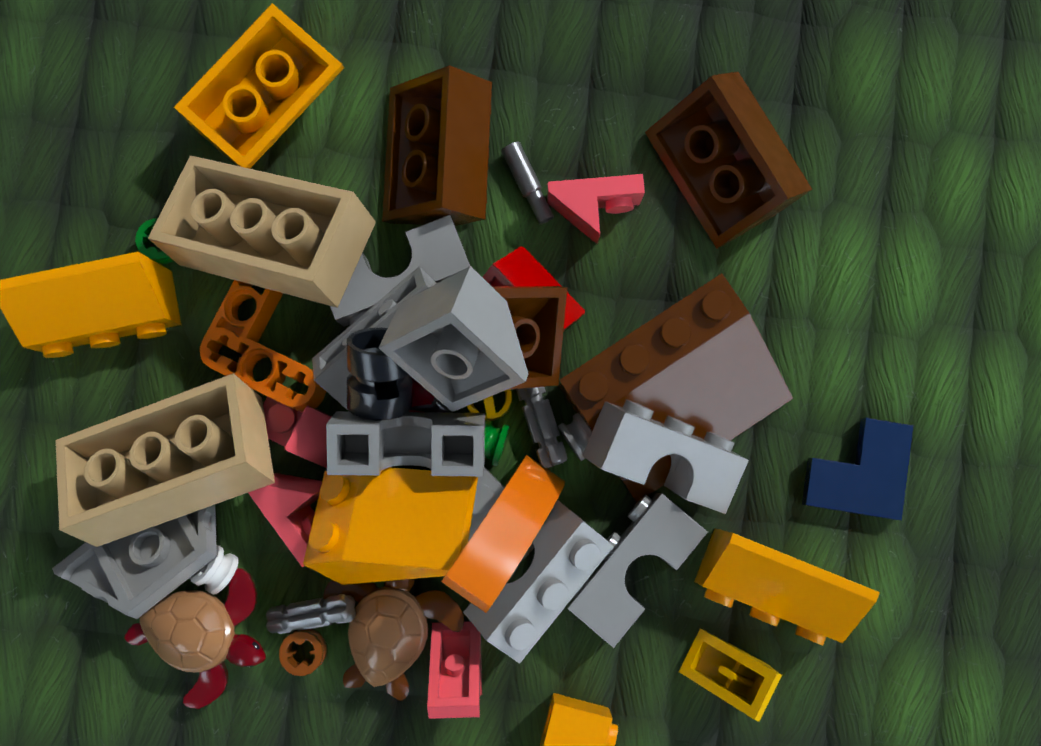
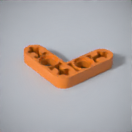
[200,280,326,412]

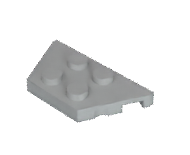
[52,505,217,619]

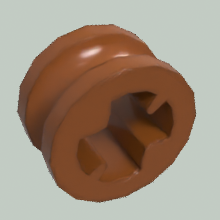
[279,629,327,676]

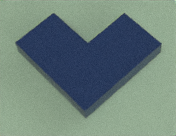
[802,418,914,521]

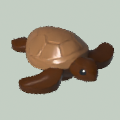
[323,579,464,701]

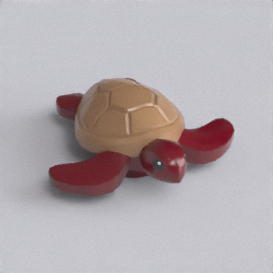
[124,567,266,709]

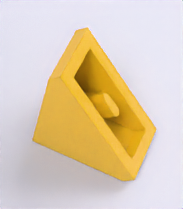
[679,628,782,722]

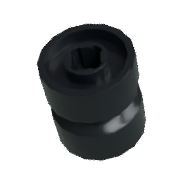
[346,328,413,421]

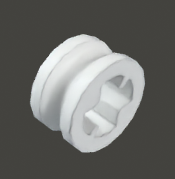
[190,544,238,595]

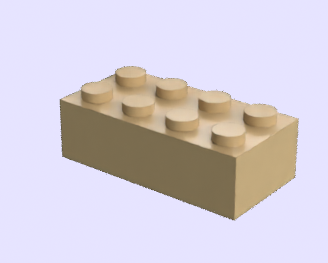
[148,156,376,308]
[55,373,275,547]

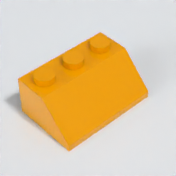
[174,3,344,169]
[0,252,181,358]
[694,528,880,646]

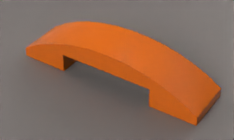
[441,454,565,613]

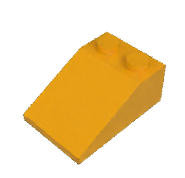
[303,467,478,585]

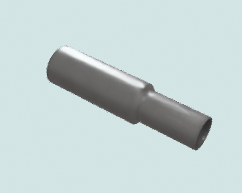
[501,142,554,224]

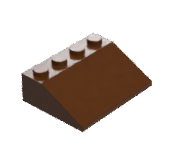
[558,273,793,503]

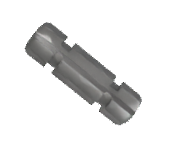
[516,387,567,468]
[266,594,356,634]

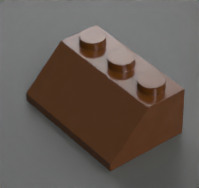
[382,65,492,226]
[645,71,813,249]

